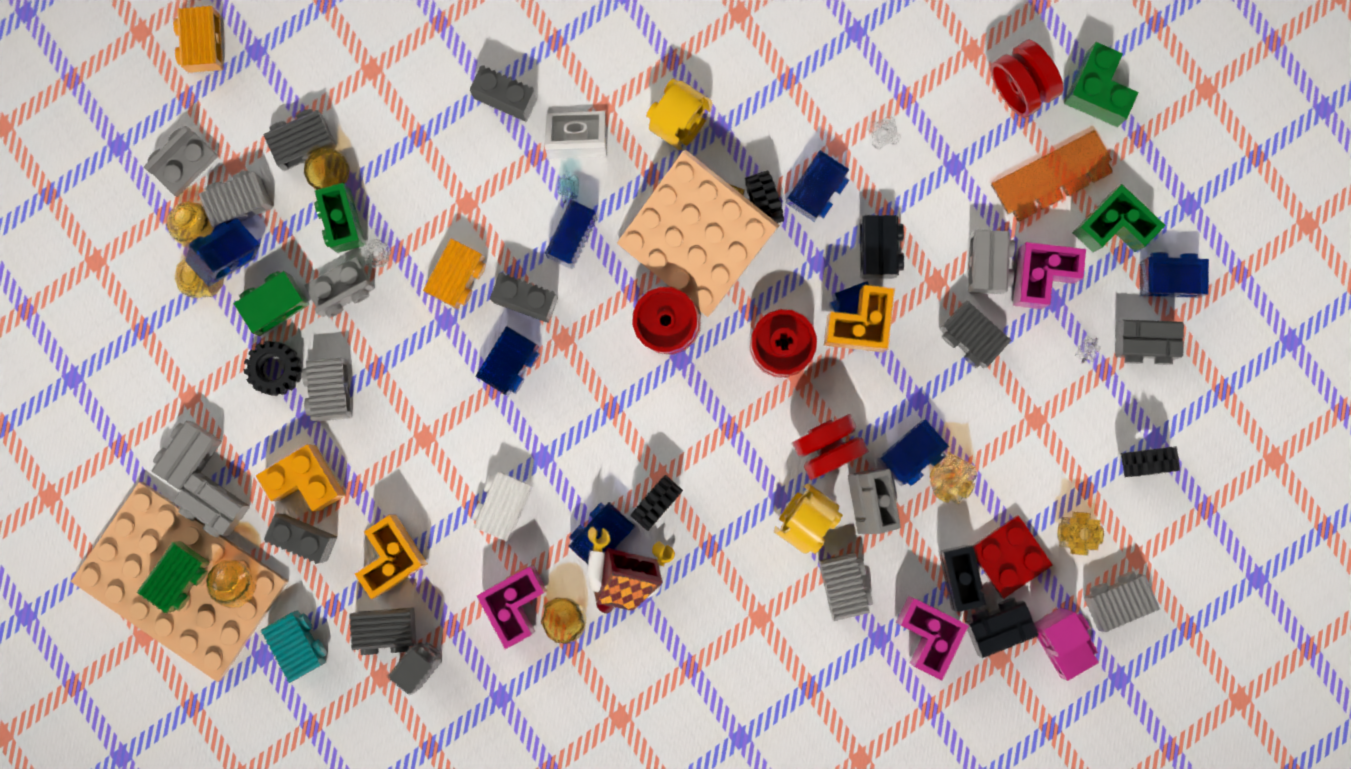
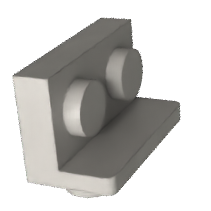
[144,126,218,197]
[304,257,375,318]

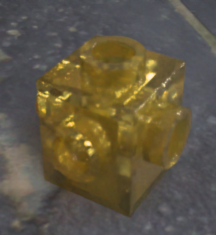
[929,452,978,505]
[1057,512,1104,555]

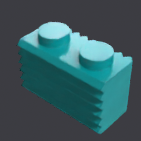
[261,610,327,683]

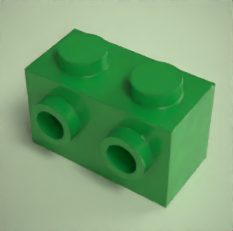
[314,183,366,253]
[233,271,310,336]

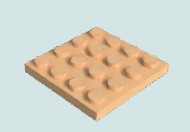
[617,150,780,317]

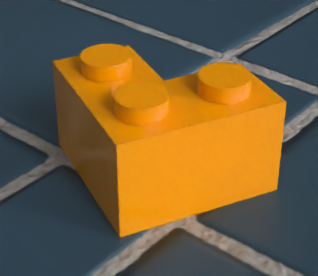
[823,285,895,353]
[255,444,346,511]
[355,514,428,599]

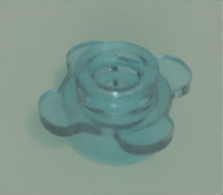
[557,171,579,203]

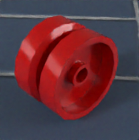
[990,39,1064,118]
[632,287,701,355]
[750,309,817,378]
[791,414,869,480]

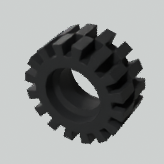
[745,170,784,223]
[244,341,303,396]
[1121,446,1180,477]
[630,475,683,531]

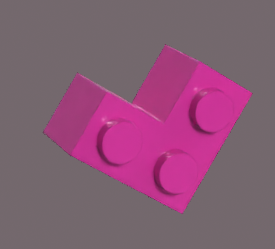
[1013,242,1086,309]
[476,565,547,649]
[896,596,969,680]
[1034,607,1099,681]

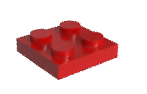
[973,515,1053,599]

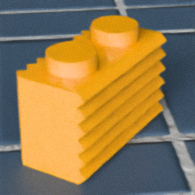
[173,5,224,73]
[423,238,486,310]

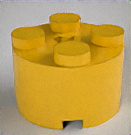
[646,78,713,151]
[774,483,843,554]

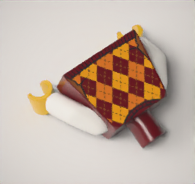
[588,527,675,614]

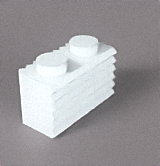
[472,472,533,541]

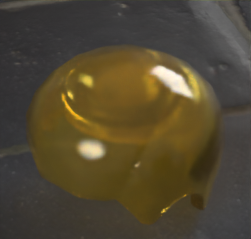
[303,148,350,190]
[166,201,215,249]
[174,254,225,298]
[206,560,256,608]
[540,597,587,644]

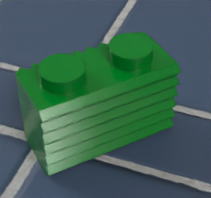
[137,541,209,613]

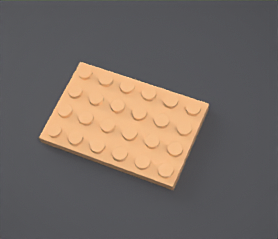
[71,482,288,682]

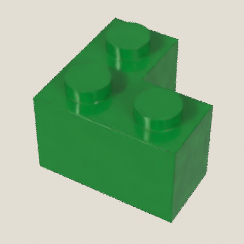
[1064,42,1139,127]
[1072,184,1166,253]

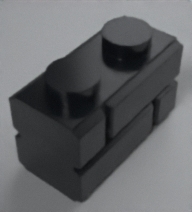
[860,215,904,279]
[938,545,987,612]
[965,598,1039,658]

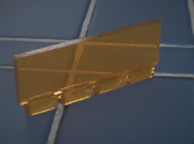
[991,130,1113,222]

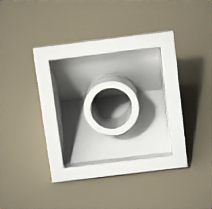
[545,111,607,159]

